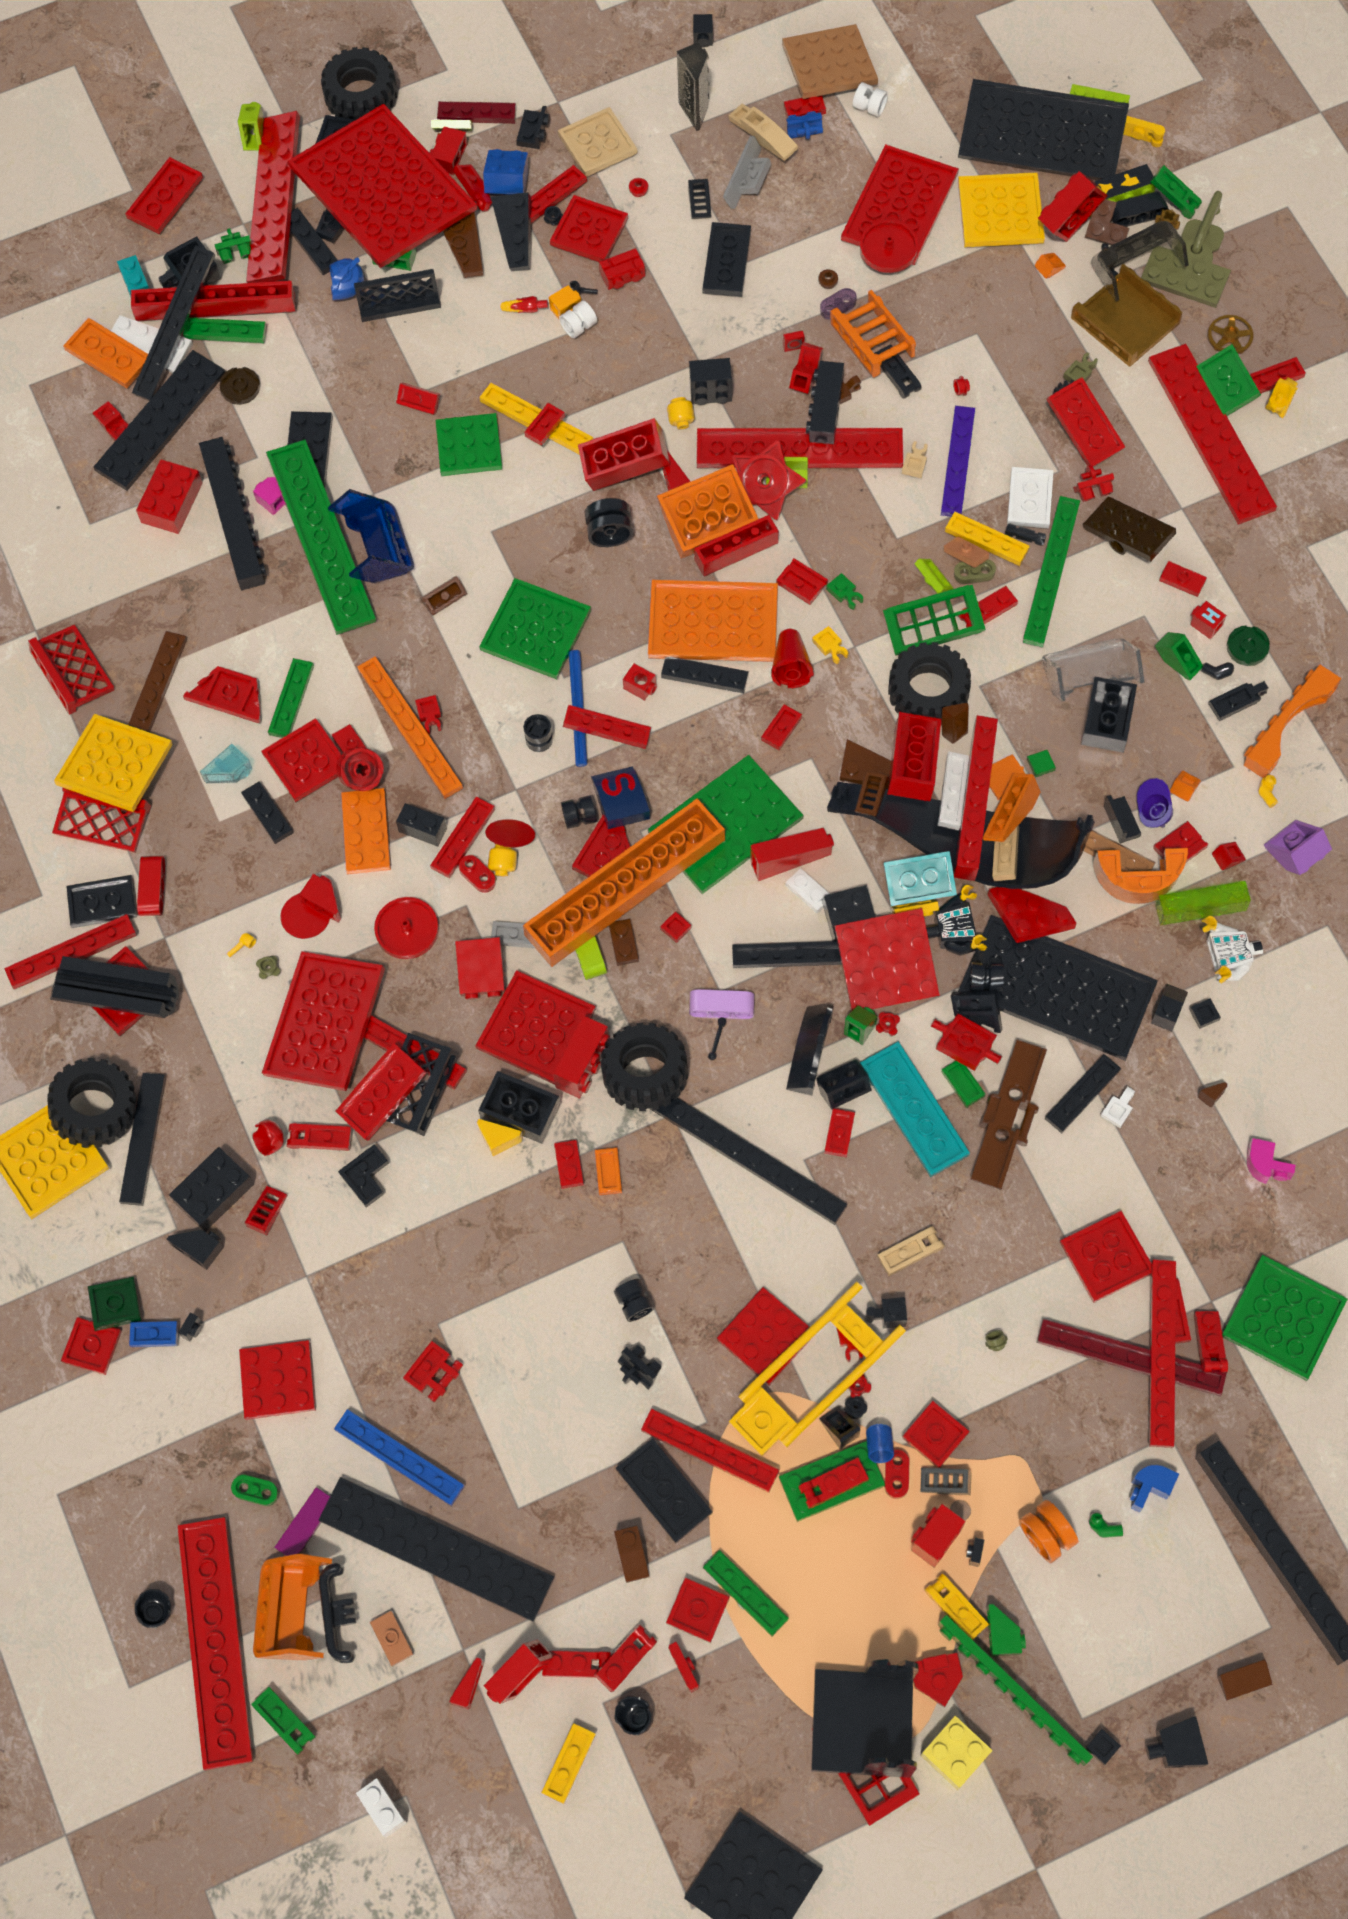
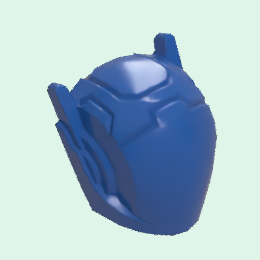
[329,257,364,300]

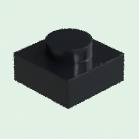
[1189,998,1221,1029]
[178,1312,202,1342]
[966,1538,985,1567]
[1085,1729,1121,1765]

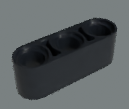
[1112,191,1169,227]

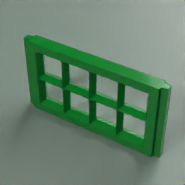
[883,585,986,656]

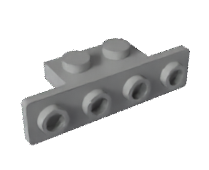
[723,136,771,209]

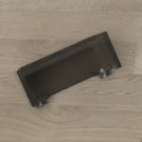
[1091,221,1189,302]

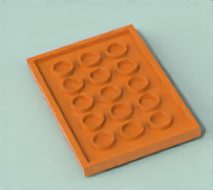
[648,580,778,662]

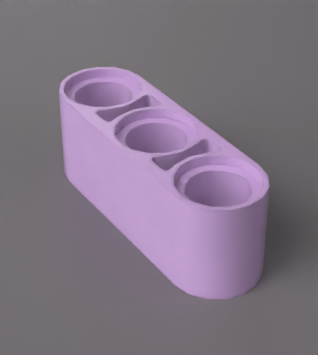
[689,990,755,1019]

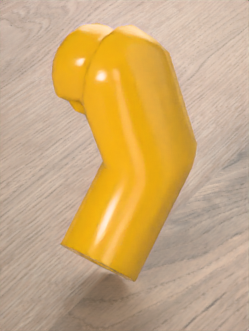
[1258,775,1278,808]

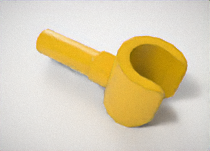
[226,933,257,957]

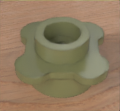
[256,956,280,979]

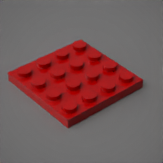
[834,908,940,1012]
[475,970,596,1085]

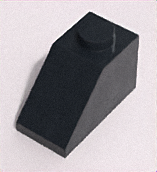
[1151,984,1188,1032]
[166,1230,223,1270]

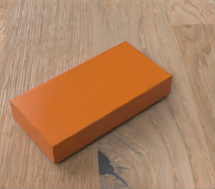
[595,1148,622,1196]

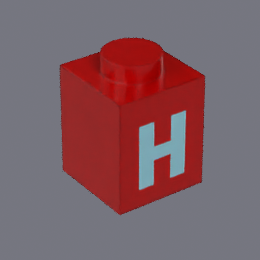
[1190,601,1227,640]

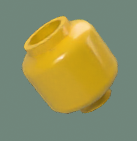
[667,397,695,429]
[488,844,517,877]

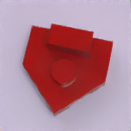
[913,1653,963,1708]

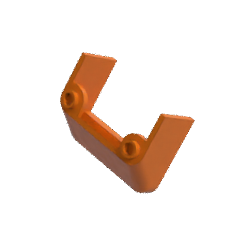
[253,1554,332,1661]

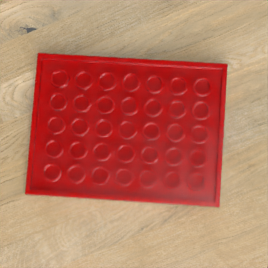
[288,104,477,269]

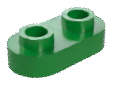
[231,1475,279,1506]

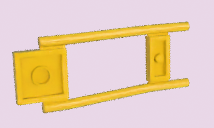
[729,1281,906,1456]

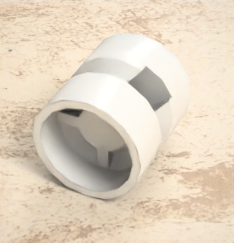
[853,82,888,117]
[559,301,597,339]

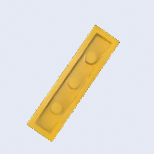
[945,512,1030,566]

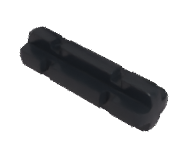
[1005,523,1046,546]

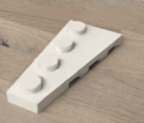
[111,315,193,374]

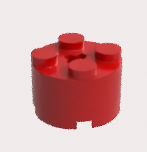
[336,747,384,791]

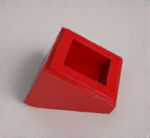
[1212,842,1246,870]

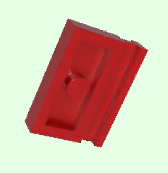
[776,558,828,605]
[1153,821,1208,863]

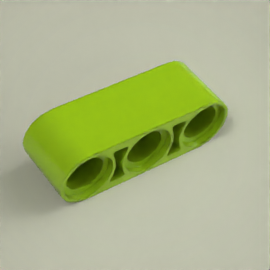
[575,936,607,980]

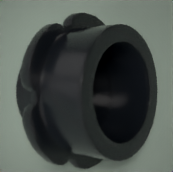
[543,206,563,225]
[844,1396,868,1419]

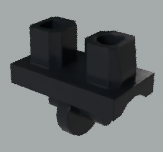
[618,1345,661,1390]

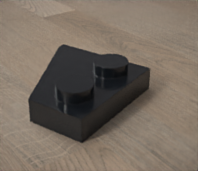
[951,991,1003,1033]

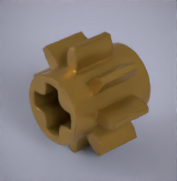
[1155,209,1180,235]

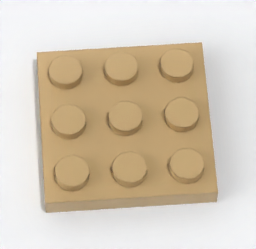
[558,107,637,177]

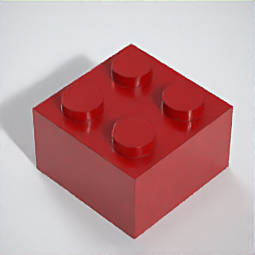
[911,1504,966,1568]

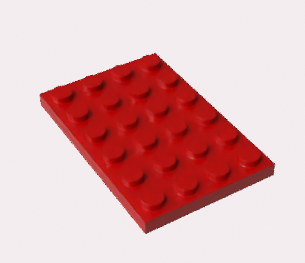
[841,144,959,265]
[262,951,385,1091]

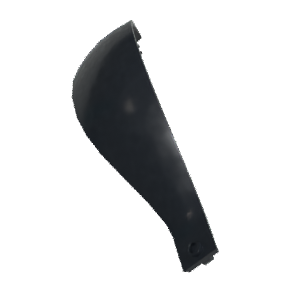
[827,782,1095,889]

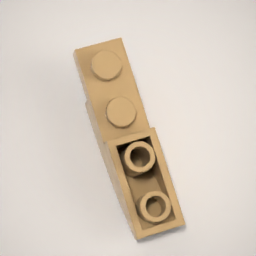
[728,103,798,161]

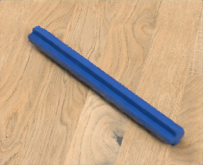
[569,650,587,767]

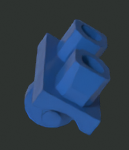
[786,111,823,139]

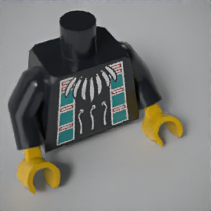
[926,885,987,956]

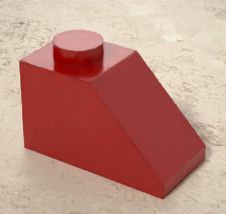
[299,874,341,923]

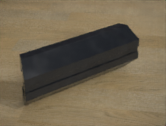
[50,956,180,1018]

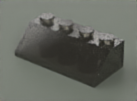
[677,42,710,131]

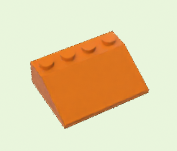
[657,464,758,559]

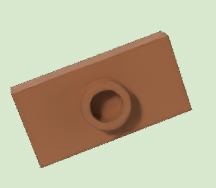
[944,537,989,568]
[370,1611,414,1667]

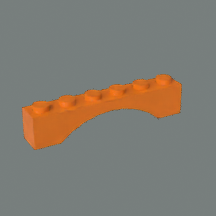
[1244,664,1341,778]

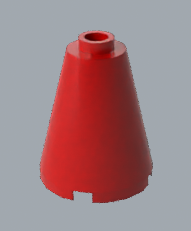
[771,628,814,689]

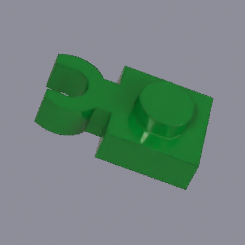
[826,573,863,610]

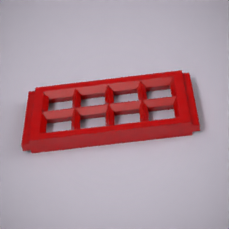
[812,1728,920,1826]

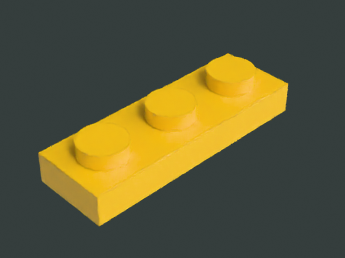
[541,1723,596,1804]

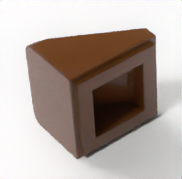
[1198,1082,1227,1107]

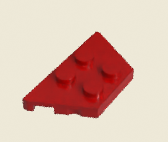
[183,666,261,724]

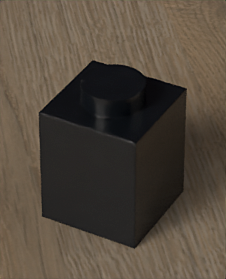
[693,14,713,46]

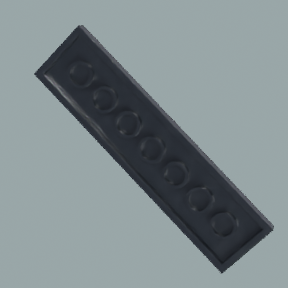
[93,350,226,491]

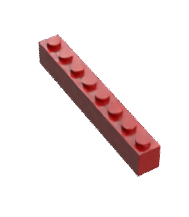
[131,281,295,321]
[954,715,998,881]

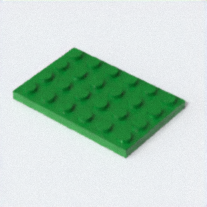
[648,755,804,894]

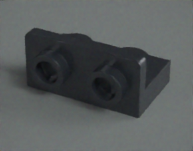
[516,106,550,149]

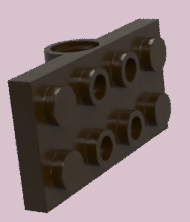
[1083,496,1176,562]

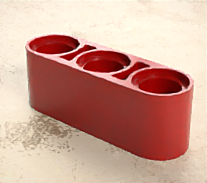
[137,856,165,916]

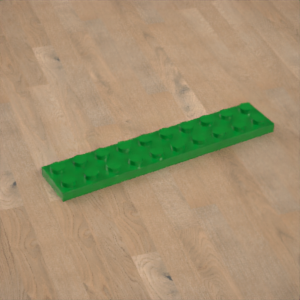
[266,440,376,635]

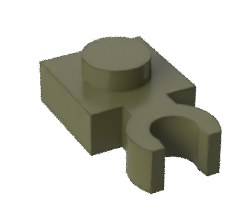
[1063,352,1098,382]

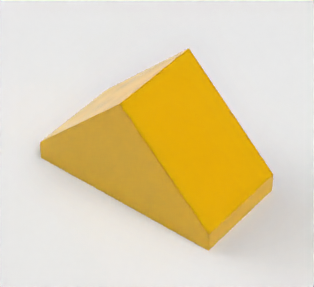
[477,1119,523,1156]

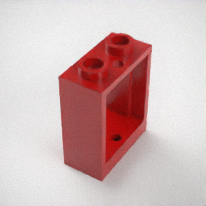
[484,1639,554,1704]

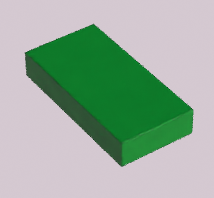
[941,1061,986,1108]

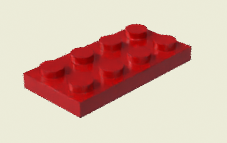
[125,157,203,234]
[1046,377,1125,467]
[335,1043,427,1141]

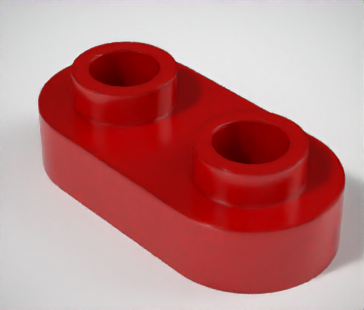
[458,855,496,893]
[885,1450,909,1499]

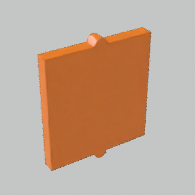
[989,754,1025,800]

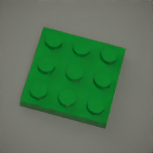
[435,413,502,477]

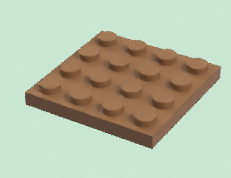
[782,24,878,99]

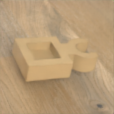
[901,441,928,478]

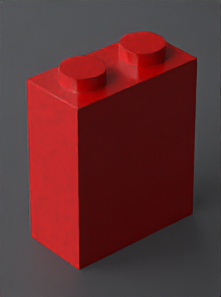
[455,937,505,1000]

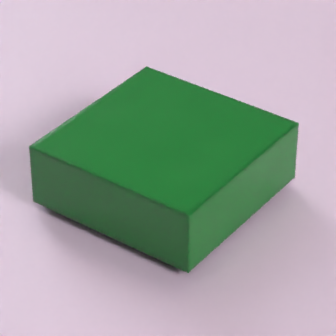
[1027,750,1056,778]

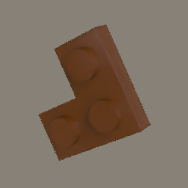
[1085,199,1130,248]

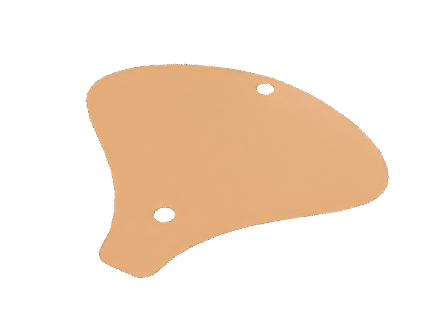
[709,1392,1043,1738]

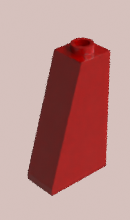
[750,828,834,882]

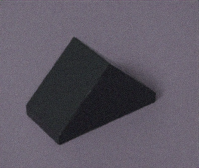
[819,1406,861,1449]

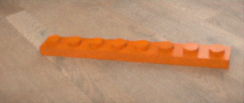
[357,657,463,799]

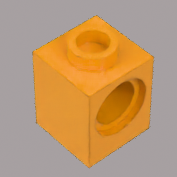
[548,285,581,319]

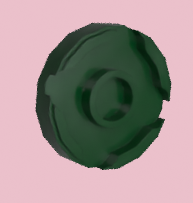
[1226,625,1270,666]

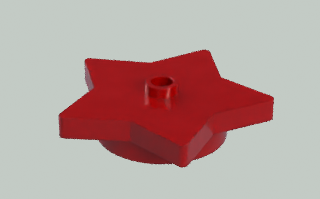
[732,440,807,520]

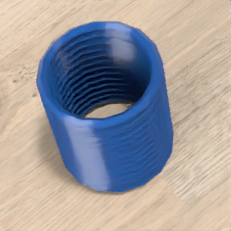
[866,1424,894,1463]

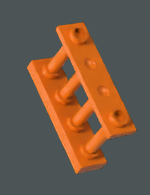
[830,290,916,378]

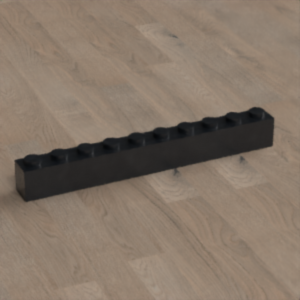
[1195,1441,1348,1665]

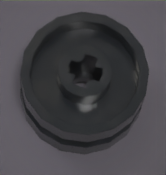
[584,498,633,547]

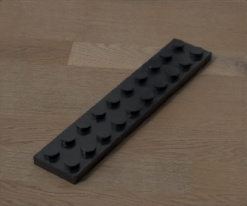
[318,1477,555,1622]

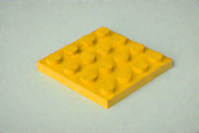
[958,172,1045,247]
[54,714,172,812]
[0,1105,110,1220]

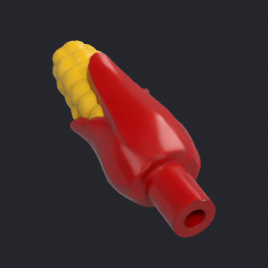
[500,296,548,313]

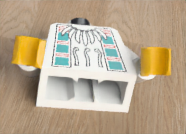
[1202,916,1263,984]

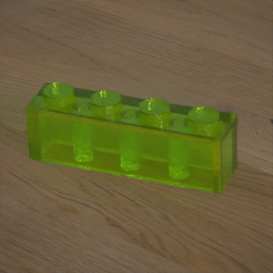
[1155,881,1251,926]

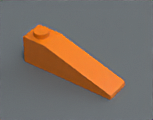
[983,773,1041,842]

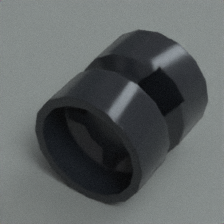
[523,714,553,752]
[561,795,597,829]
[970,962,1004,992]
[614,1279,654,1322]

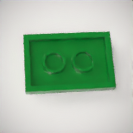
[1196,344,1261,416]

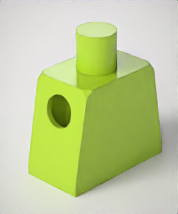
[238,102,264,151]

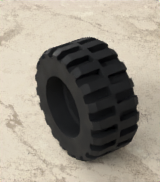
[321,47,398,120]
[888,642,971,726]
[600,1023,688,1111]
[47,1058,136,1148]

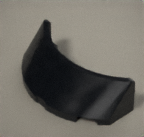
[786,1005,834,1096]

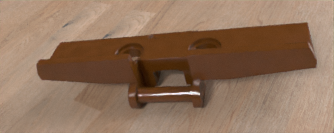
[970,1040,1047,1190]

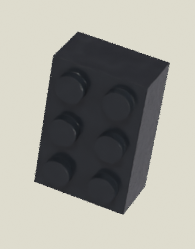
[1081,677,1137,753]
[478,1071,561,1144]
[169,1147,254,1232]

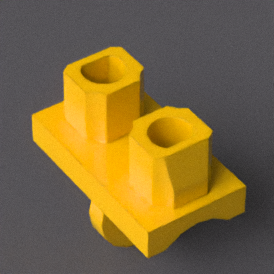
[1265,378,1298,418]

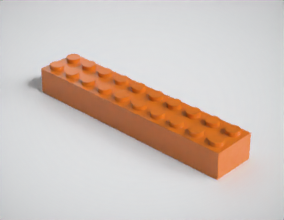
[523,799,725,967]

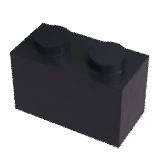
[396,803,447,847]

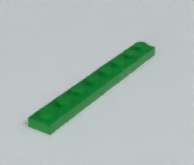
[1023,496,1080,647]
[938,1615,1093,1766]

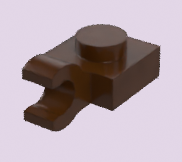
[840,375,861,404]

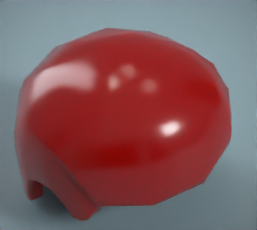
[252,1119,284,1156]

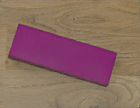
[274,1487,330,1556]

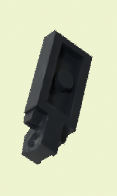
[1209,681,1269,721]

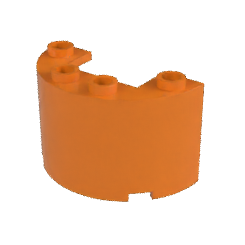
[1093,848,1188,904]

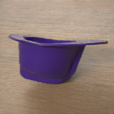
[1137,778,1174,828]

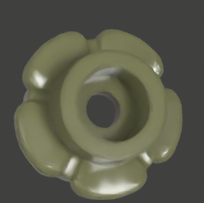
[985,1330,1008,1351]

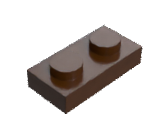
[609,919,639,966]

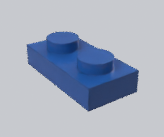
[129,1321,178,1347]

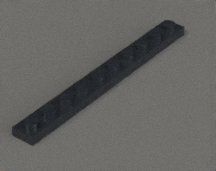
[650,1098,847,1225]

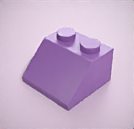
[1264,820,1332,875]

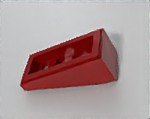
[245,1186,288,1236]
[449,1657,484,1710]

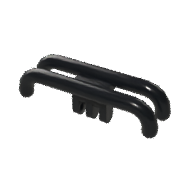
[319,1563,356,1663]

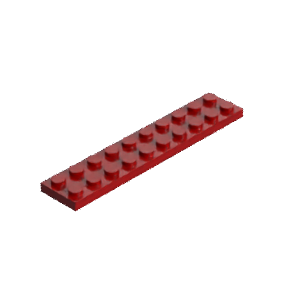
[246,111,300,283]
[1148,343,1277,525]
[697,428,903,468]
[177,1517,253,1771]

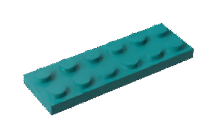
[860,1041,970,1178]

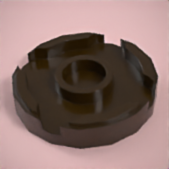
[220,367,261,405]

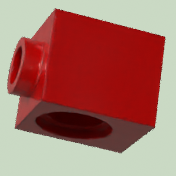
[622,663,657,701]

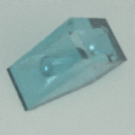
[200,744,252,783]

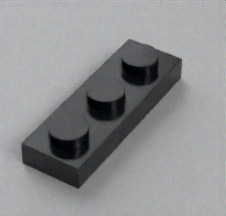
[241,781,293,844]

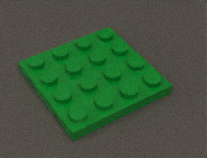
[479,578,591,680]
[1222,1255,1348,1381]

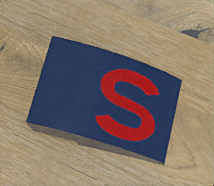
[591,766,650,829]

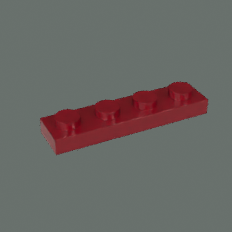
[437,101,516,124]

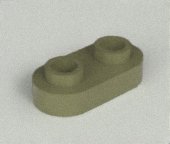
[954,559,996,584]

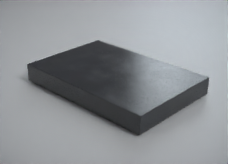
[66,875,137,928]

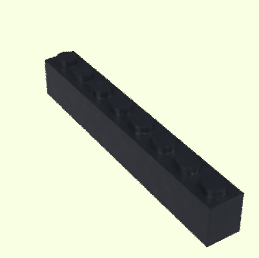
[199,437,267,591]

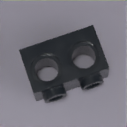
[816,1060,872,1110]

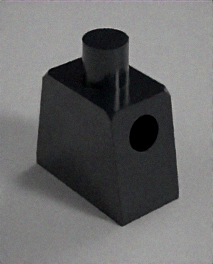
[1145,1716,1208,1768]

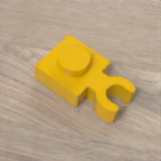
[812,626,848,664]

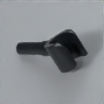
[570,281,598,295]

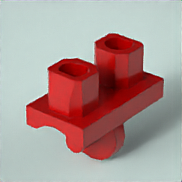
[1073,465,1115,502]

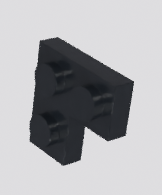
[338,1144,389,1208]

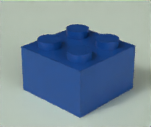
[483,149,529,194]

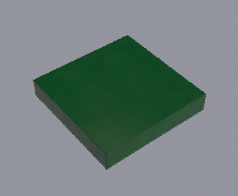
[87,1277,141,1331]

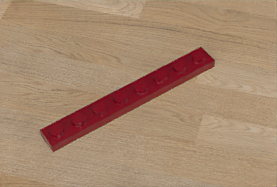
[1037,1319,1227,1397]

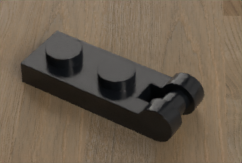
[874,344,922,399]

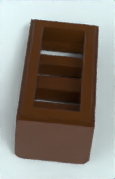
[855,770,889,817]

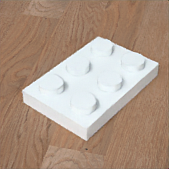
[1007,467,1053,529]

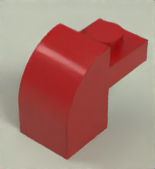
[789,342,823,394]

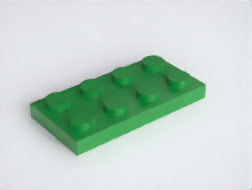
[779,1441,885,1522]

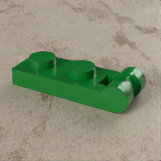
[1150,165,1202,219]
[251,1687,316,1755]

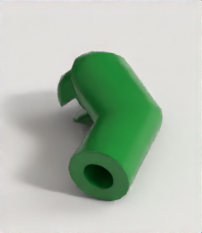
[1089,1513,1123,1538]

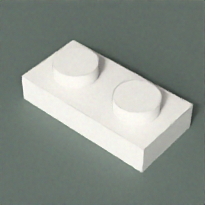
[785,868,830,914]

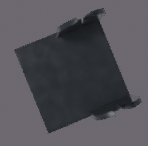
[811,1659,919,1778]

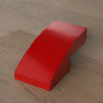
[92,401,128,441]

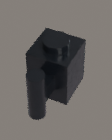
[865,1297,907,1329]

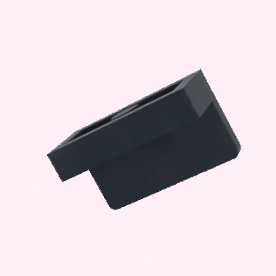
[1103,795,1141,844]

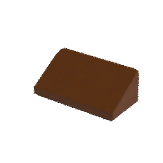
[419,576,467,616]
[942,703,969,744]
[1217,1659,1273,1701]

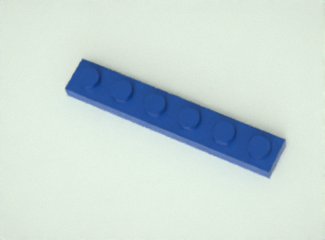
[334,1409,465,1507]

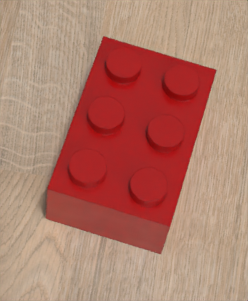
[1038,171,1108,242]
[136,459,203,534]
[553,1015,610,1099]

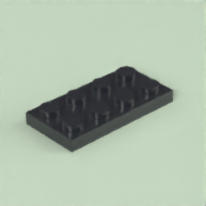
[702,222,751,297]
[287,411,333,487]
[616,1438,713,1544]

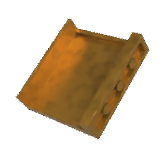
[1071,264,1183,367]

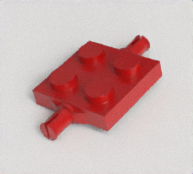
[931,1014,1002,1071]

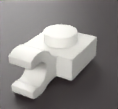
[1101,1086,1135,1128]

